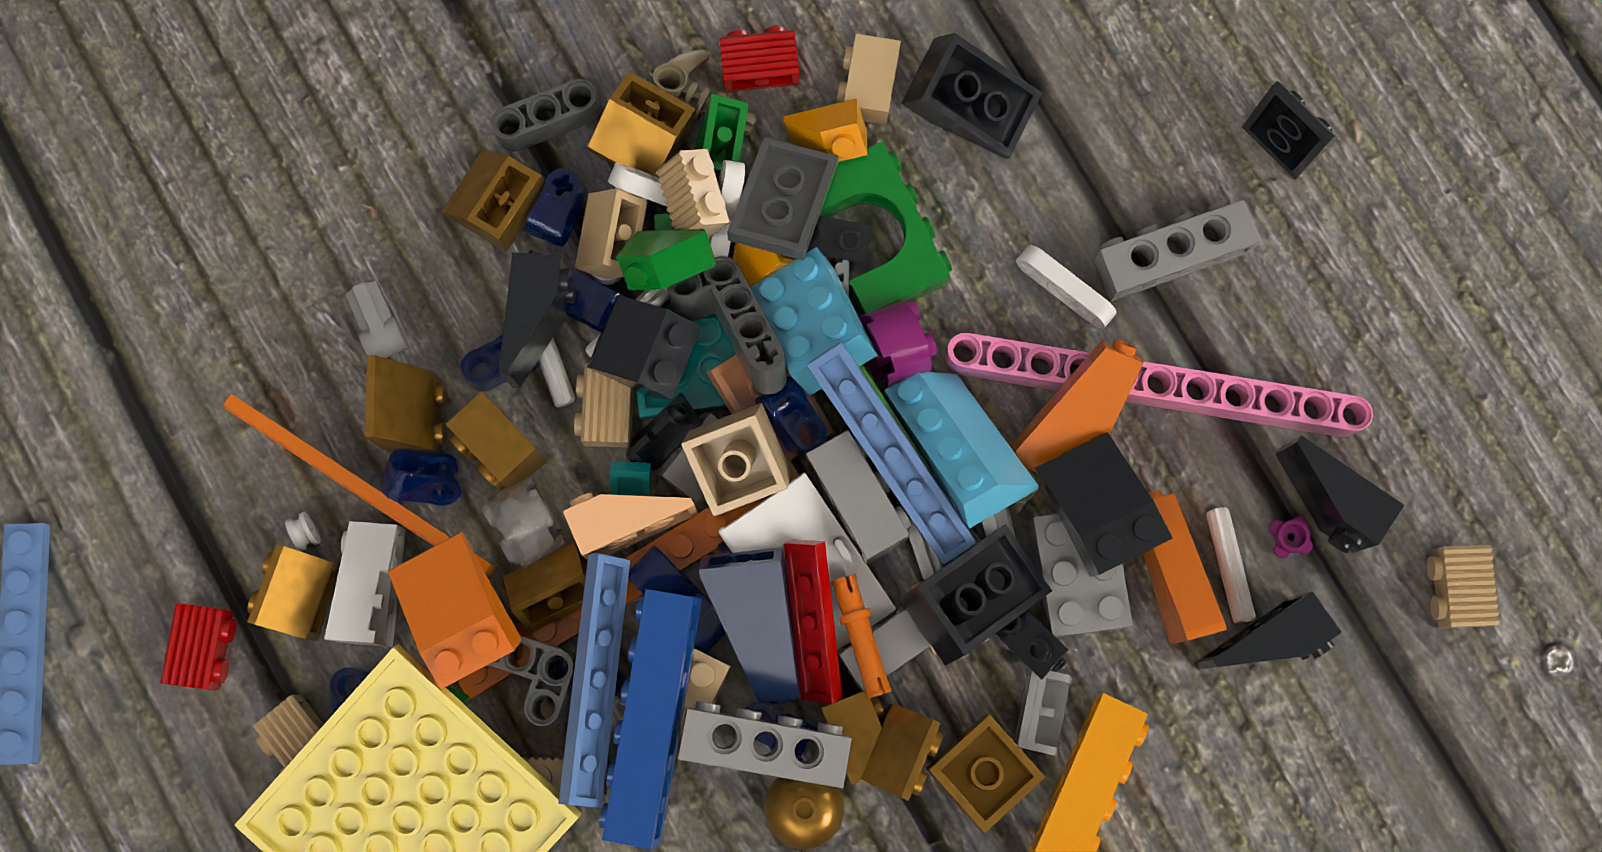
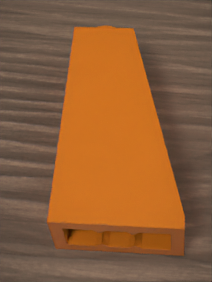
[1010,339,1143,473]
[1143,490,1227,645]

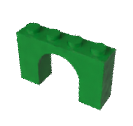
[820,141,952,315]

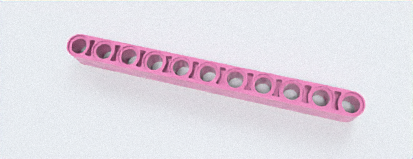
[945,333,1373,437]

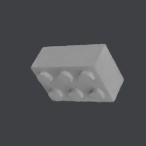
[806,430,911,565]
[1027,514,1133,638]

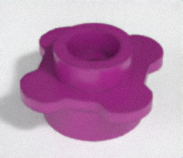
[1269,516,1313,558]

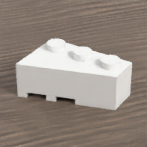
[324,521,406,647]

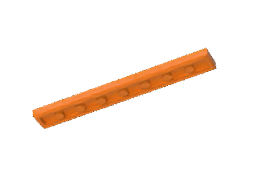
[223,394,497,579]

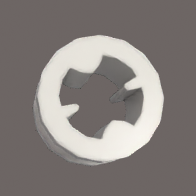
[285,511,320,552]

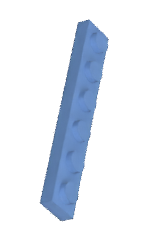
[807,341,977,565]
[0,523,50,765]
[558,553,630,808]

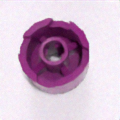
[859,299,937,389]

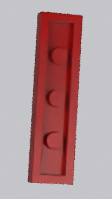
[783,539,843,704]

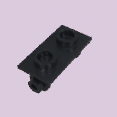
[806,216,872,263]
[626,393,703,471]
[995,609,1069,680]

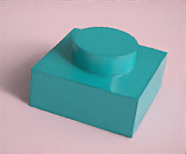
[609,461,651,496]

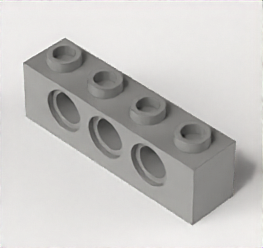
[1094,199,1262,302]
[677,701,852,788]

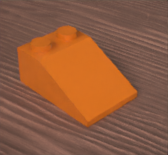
[388,532,522,690]

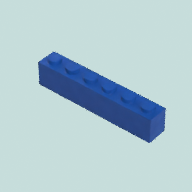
[599,589,702,850]

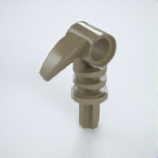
[651,50,756,135]

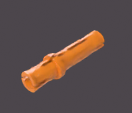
[831,574,892,699]

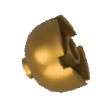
[764,777,845,850]

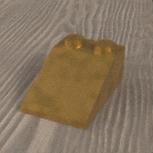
[365,355,447,456]

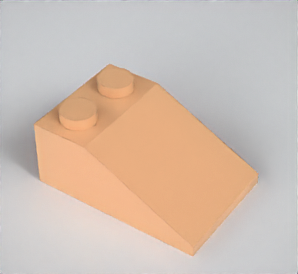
[563,493,698,560]

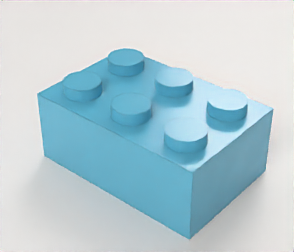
[750,247,878,396]

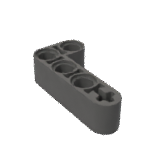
[667,256,787,394]
[488,634,576,726]

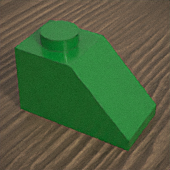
[695,94,749,181]
[616,229,716,290]

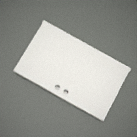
[718,472,896,651]

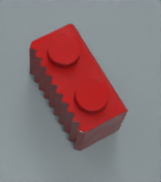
[719,26,799,93]
[160,603,237,690]

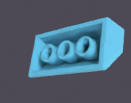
[884,372,1039,528]

